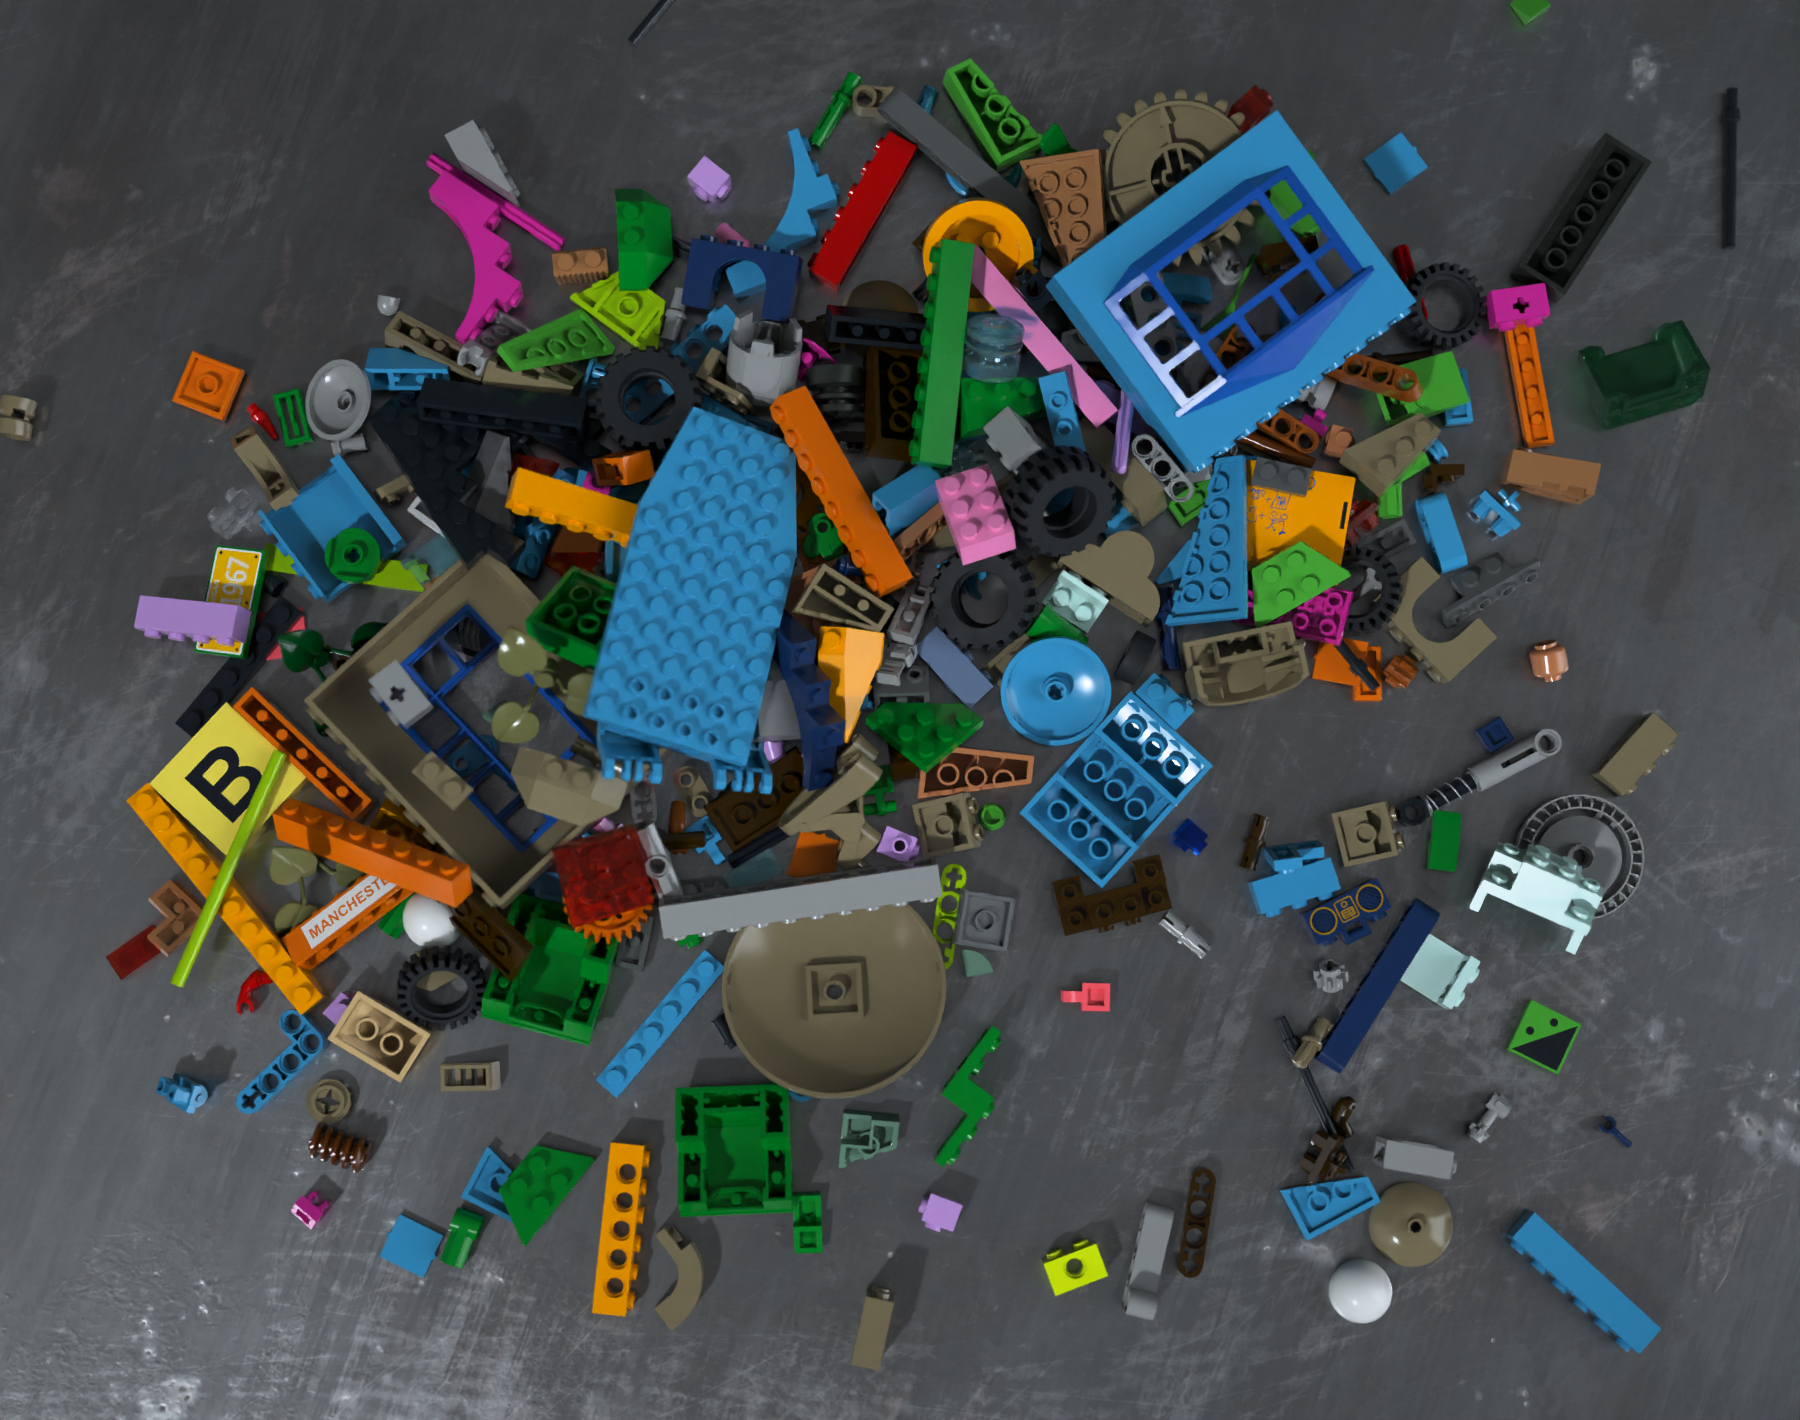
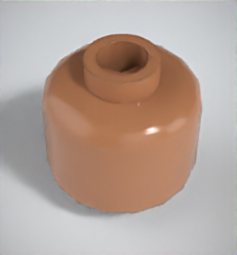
[1529,640,1569,682]

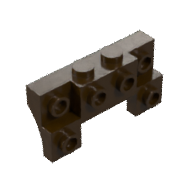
[1051,854,1172,936]

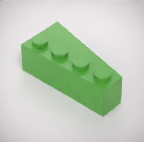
[942,58,1042,173]

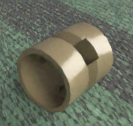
[0,395,37,441]

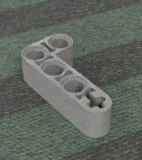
[1121,1202,1174,1321]

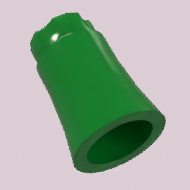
[1026,603,1089,644]

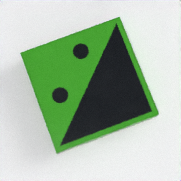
[1506,999,1581,1075]

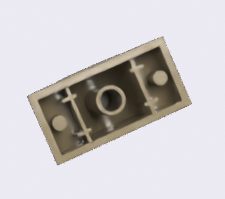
[1057,531,1160,627]

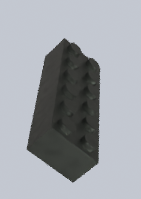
[1511,133,1651,303]

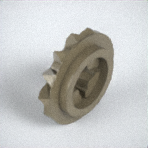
[306,1079,352,1124]

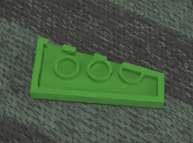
[497,308,615,372]

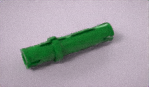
[808,72,863,150]

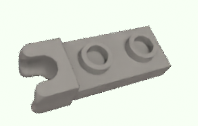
[457,324,516,376]

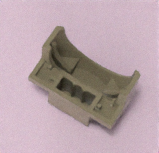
[1182,621,1309,706]

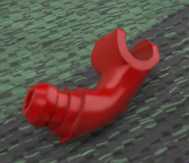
[236,969,273,1015]

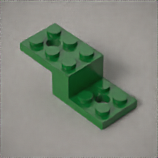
[933,1024,1002,1168]

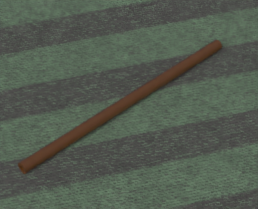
[1084,363,1316,469]

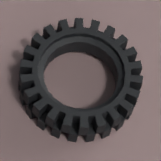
[1401,262,1487,351]
[1333,546,1403,635]
[397,945,486,1031]

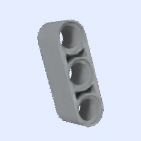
[1132,434,1194,503]

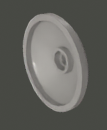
[305,359,371,441]

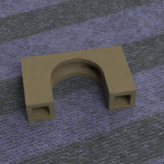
[1369,557,1497,684]

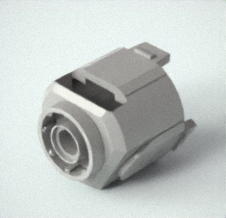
[725,310,802,406]

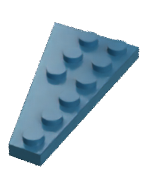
[1165,455,1248,626]

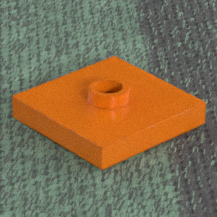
[172,351,245,422]

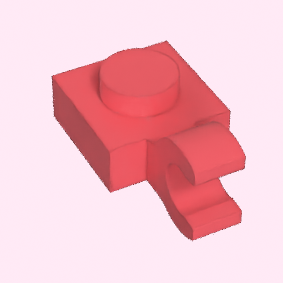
[1061,983,1110,1011]

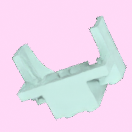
[1469,842,1604,954]

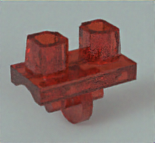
[1345,498,1381,547]

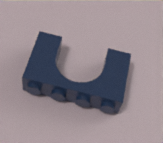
[681,235,803,324]

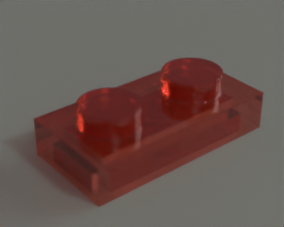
[106,925,162,980]

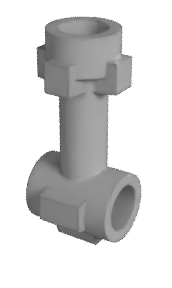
[1466,1092,1512,1144]

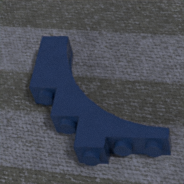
[772,608,846,792]

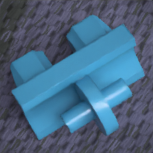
[1472,488,1522,537]
[156,1072,208,1114]

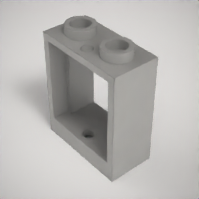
[1372,1135,1457,1180]

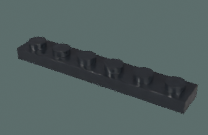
[175,596,305,738]

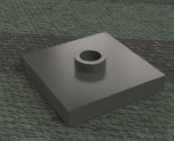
[952,889,1016,953]

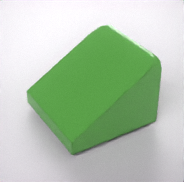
[1510,0,1551,25]

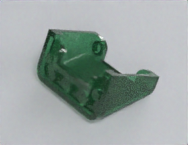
[1578,320,1710,430]

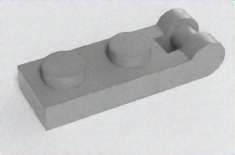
[887,580,934,645]

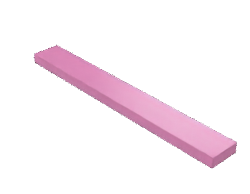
[971,244,1118,429]

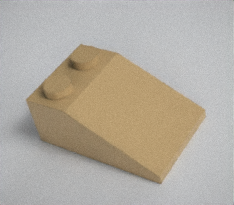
[328,990,433,1083]

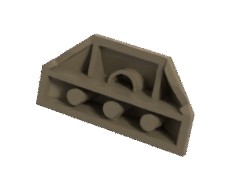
[511,746,628,827]

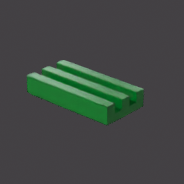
[273,388,314,448]

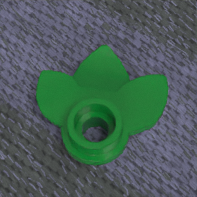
[803,513,845,562]

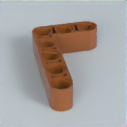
[1313,292,1423,403]
[1198,322,1319,454]

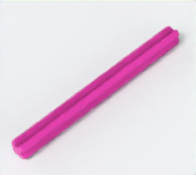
[426,153,566,251]

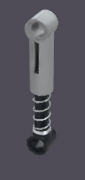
[1396,729,1562,827]

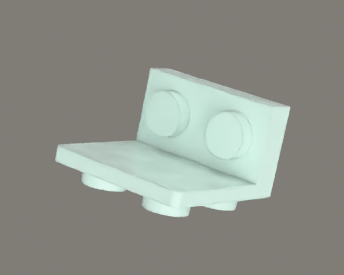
[1041,570,1109,634]

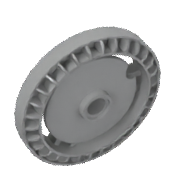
[1515,794,1645,919]

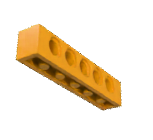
[592,1140,651,1317]

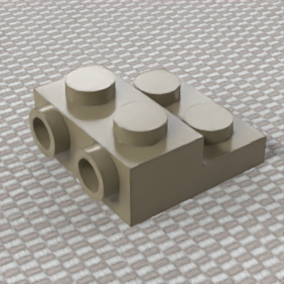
[912,792,984,858]
[1331,800,1405,867]

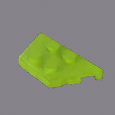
[569,272,667,350]

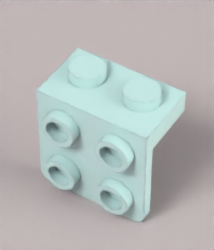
[1400,934,1480,1009]

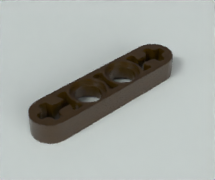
[1176,1167,1216,1278]

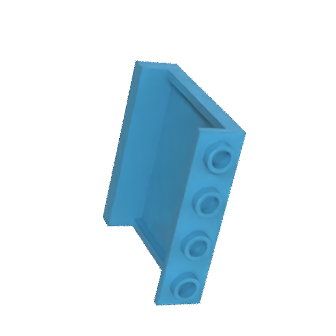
[258,454,407,604]

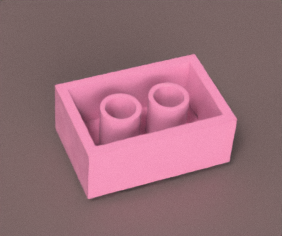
[935,464,1016,565]

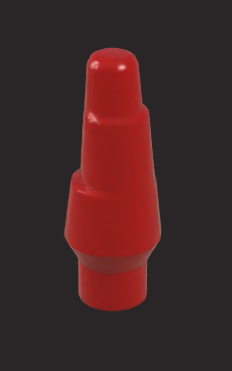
[246,403,279,440]

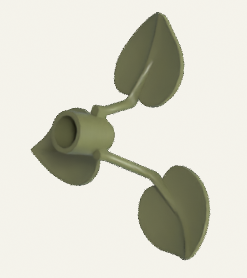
[492,626,593,743]
[269,846,367,937]

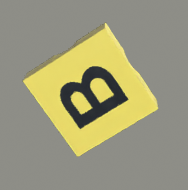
[149,702,311,856]

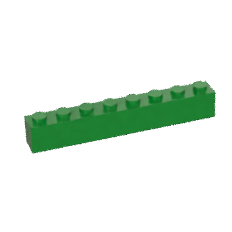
[909,239,975,468]

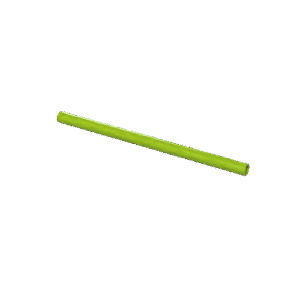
[170,749,287,988]

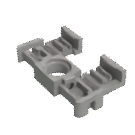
[874,637,918,686]

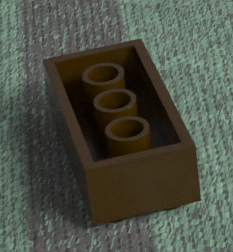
[863,346,923,462]

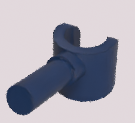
[1597,1116,1632,1148]

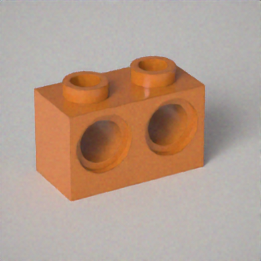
[592,450,655,486]

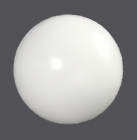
[403,893,462,949]
[1329,1259,1392,1323]

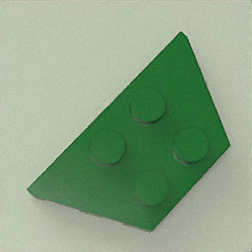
[499,1145,595,1247]

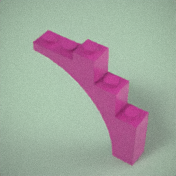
[429,170,523,344]

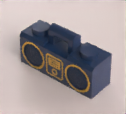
[1299,878,1392,947]

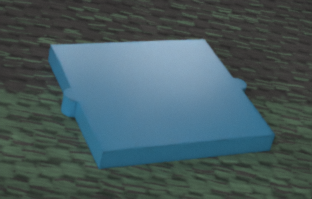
[1363,132,1428,196]
[379,1214,444,1278]

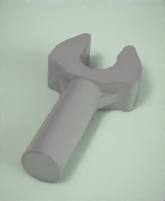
[1351,568,1382,604]

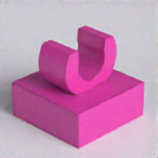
[1300,408,1328,441]
[291,1191,328,1230]

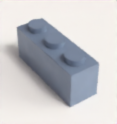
[917,626,994,709]

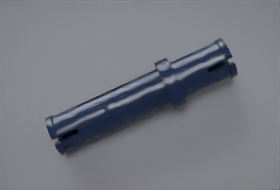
[1155,587,1181,671]

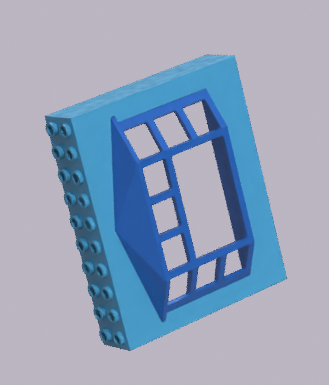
[1046,110,1416,474]

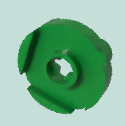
[324,528,382,584]

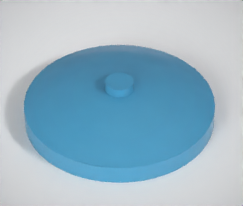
[1000,636,1111,746]

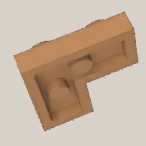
[147,880,202,958]

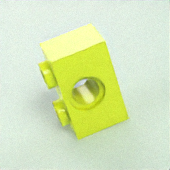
[1042,1238,1108,1296]

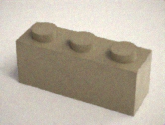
[1591,712,1678,797]

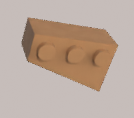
[1500,447,1601,505]

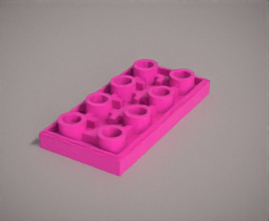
[1232,572,1354,646]

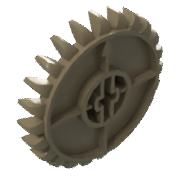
[1100,88,1260,269]

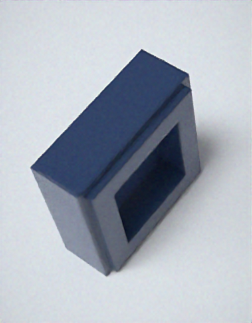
[1475,716,1514,754]

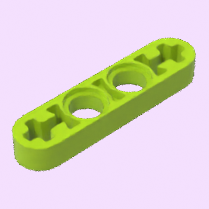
[932,864,966,970]

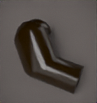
[1332,1096,1356,1139]

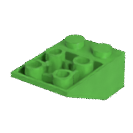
[1376,351,1470,428]

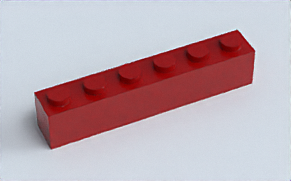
[807,131,917,292]

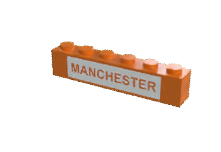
[233,687,378,822]
[282,840,427,971]

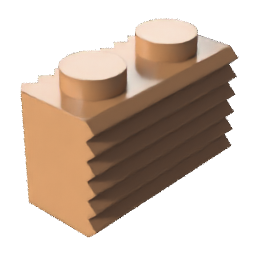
[552,246,611,286]

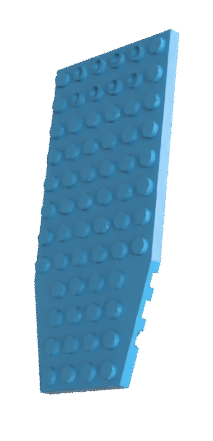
[583,407,797,767]

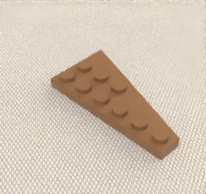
[1019,149,1107,268]

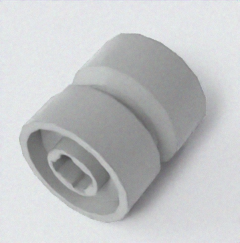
[1294,374,1337,411]

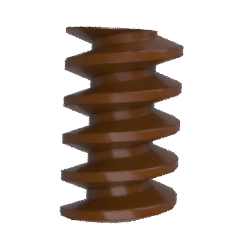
[308,1122,372,1174]

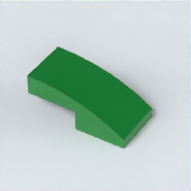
[1427,810,1461,872]
[793,1191,823,1254]

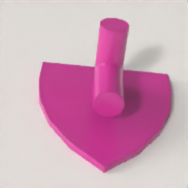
[797,338,837,382]

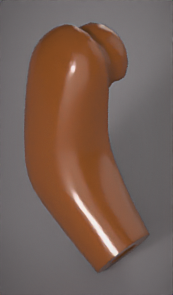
[668,800,688,855]

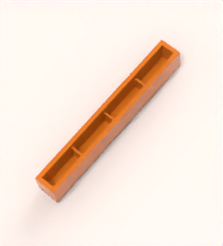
[770,386,913,598]
[272,798,473,908]

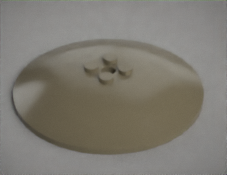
[722,904,946,1099]

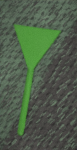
[1200,253,1257,339]

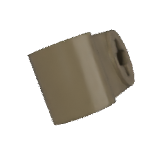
[852,85,904,120]

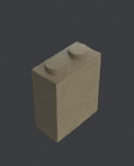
[851,1286,894,1371]

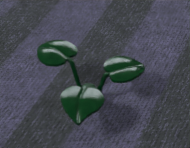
[277,621,388,737]

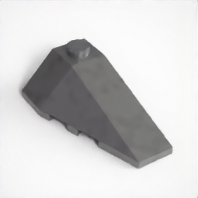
[464,430,515,534]

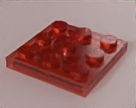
[551,824,654,928]

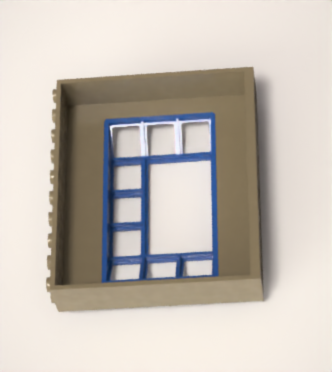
[304,553,673,909]

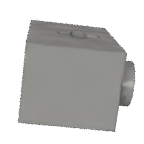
[368,660,434,729]

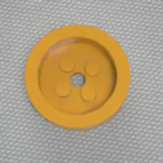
[922,197,1034,312]

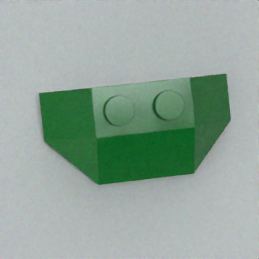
[615,189,673,291]

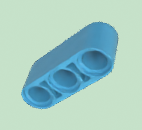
[1415,491,1468,574]

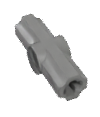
[630,820,684,898]

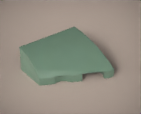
[838,1109,900,1168]

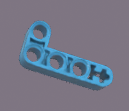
[236,1009,330,1114]

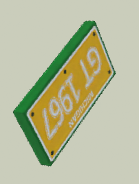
[194,545,269,659]

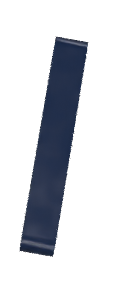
[1314,898,1440,1074]

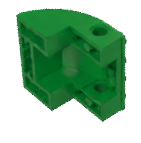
[481,893,620,1046]
[675,1084,793,1217]

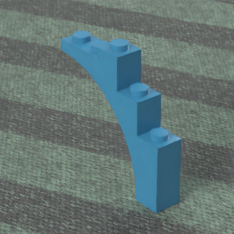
[725,128,840,301]

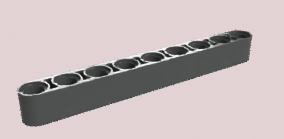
[877,87,1062,267]

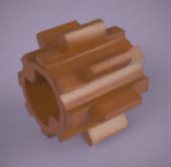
[1382,653,1419,689]

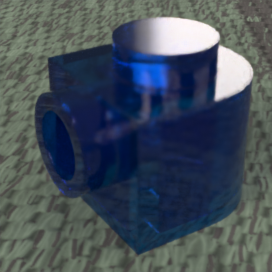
[1172,818,1209,856]

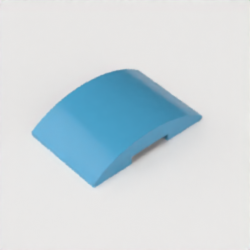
[1019,691,1213,888]

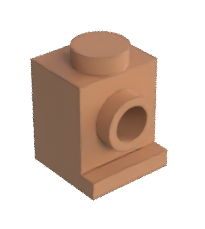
[1320,424,1356,461]

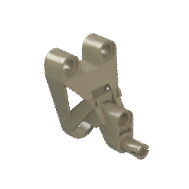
[778,732,882,870]

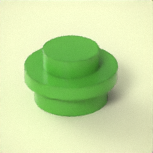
[978,803,1006,830]

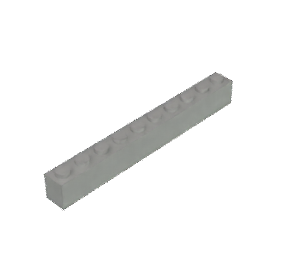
[659,857,942,941]

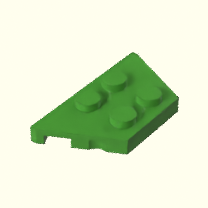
[1251,540,1351,628]

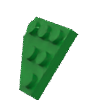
[865,702,984,773]

